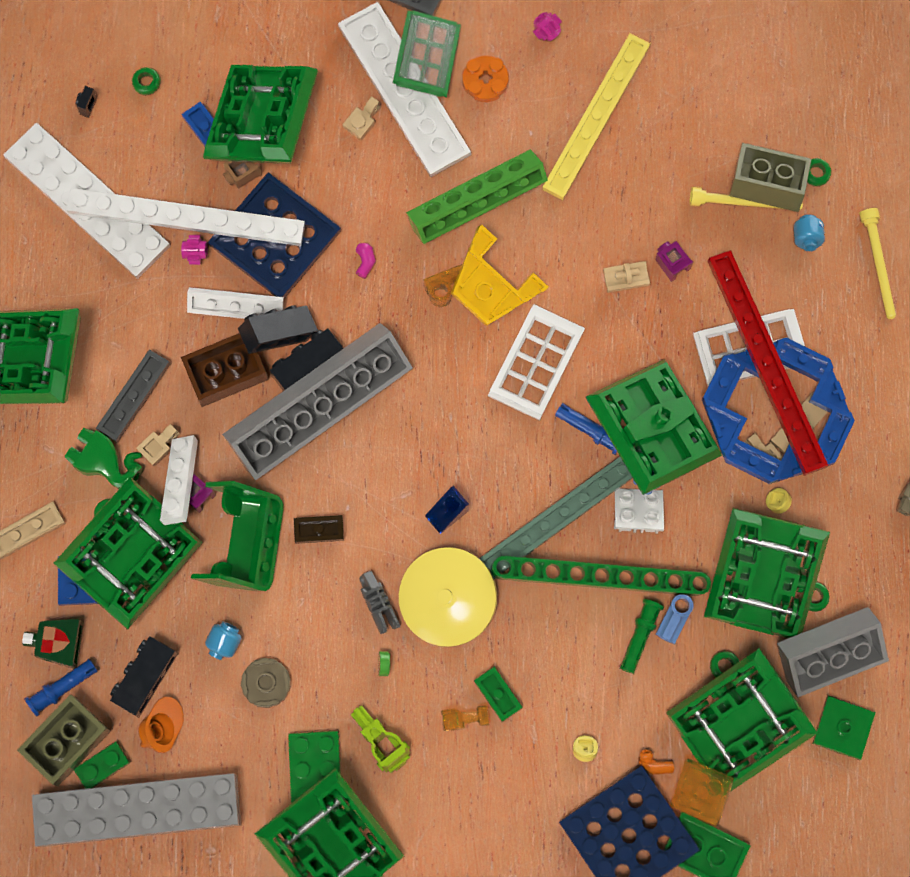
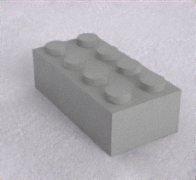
[777,607,889,697]

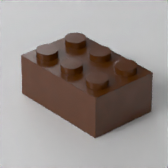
[181,333,268,407]

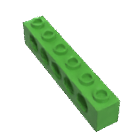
[406,149,548,244]

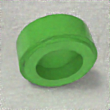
[378,651,390,676]

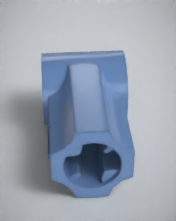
[655,594,694,644]

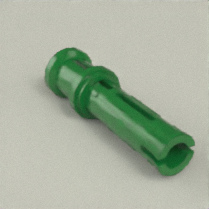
[619,599,664,674]

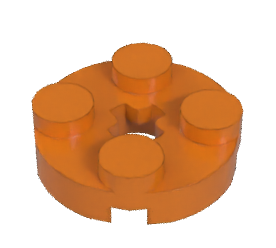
[462,56,509,102]

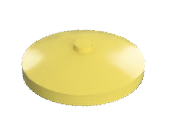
[399,548,497,646]

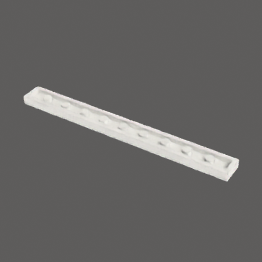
[67,188,305,246]

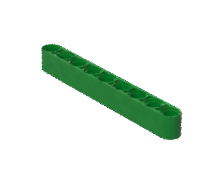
[491,556,711,596]

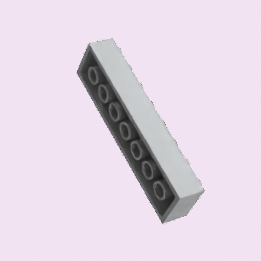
[222,323,413,480]
[32,773,241,847]

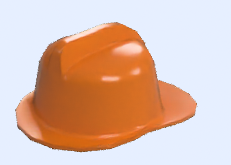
[138,697,184,753]

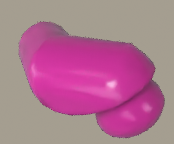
[355,243,376,279]

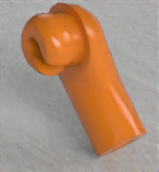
[638,749,674,775]

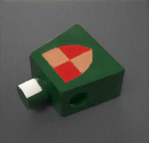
[22,619,83,669]

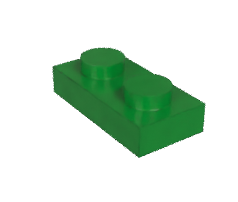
[474,667,523,722]
[73,742,130,789]

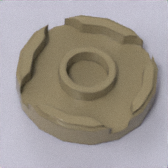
[241,658,291,708]

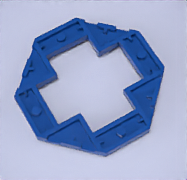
[702,338,855,484]

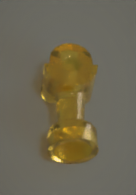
[441,705,489,731]

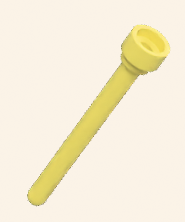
[690,187,803,210]
[859,208,896,319]

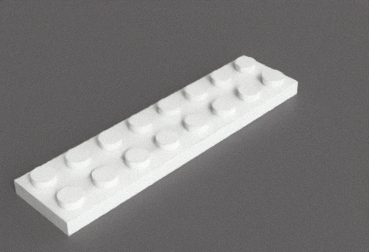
[338,2,471,177]
[3,122,170,279]

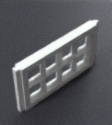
[488,304,585,421]
[693,309,805,387]

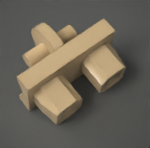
[603,261,650,293]

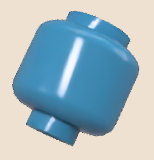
[793,215,825,252]
[205,621,241,660]

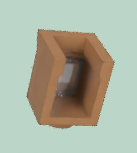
[223,161,262,189]

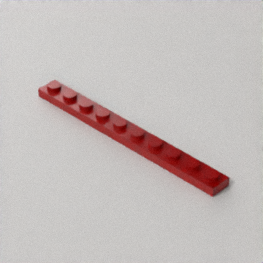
[708,250,828,476]

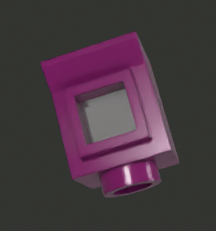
[655,241,693,282]
[189,474,216,513]

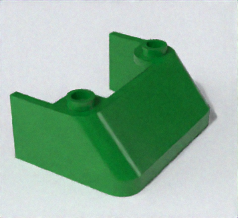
[191,481,283,591]

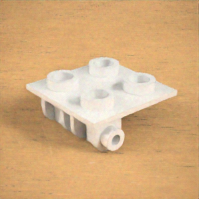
[614,488,664,534]

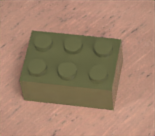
[729,143,811,212]
[17,694,111,786]

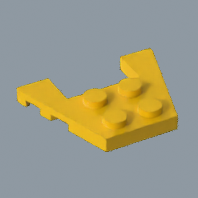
[450,224,549,325]

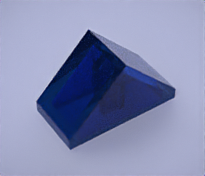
[425,486,469,534]

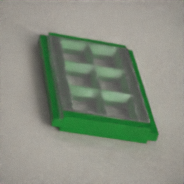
[392,11,461,97]

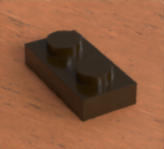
[294,515,344,544]

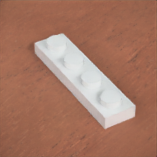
[187,287,284,319]
[160,435,198,525]

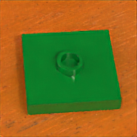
[812,696,876,760]

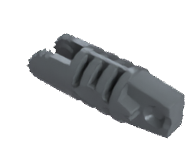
[359,571,400,634]

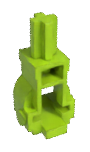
[351,706,411,773]

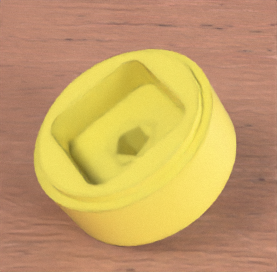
[766,488,792,514]
[573,735,598,762]

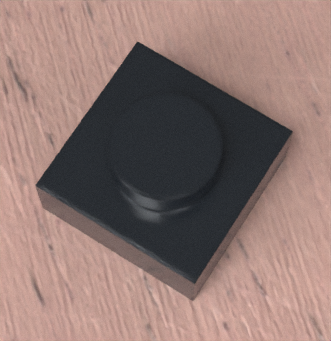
[75,86,98,118]

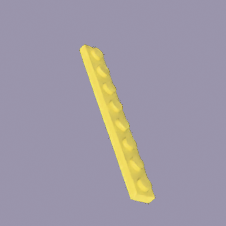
[542,33,650,200]

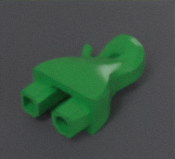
[65,428,143,489]

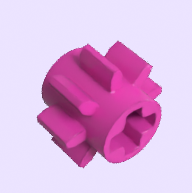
[533,12,562,41]
[181,235,208,265]

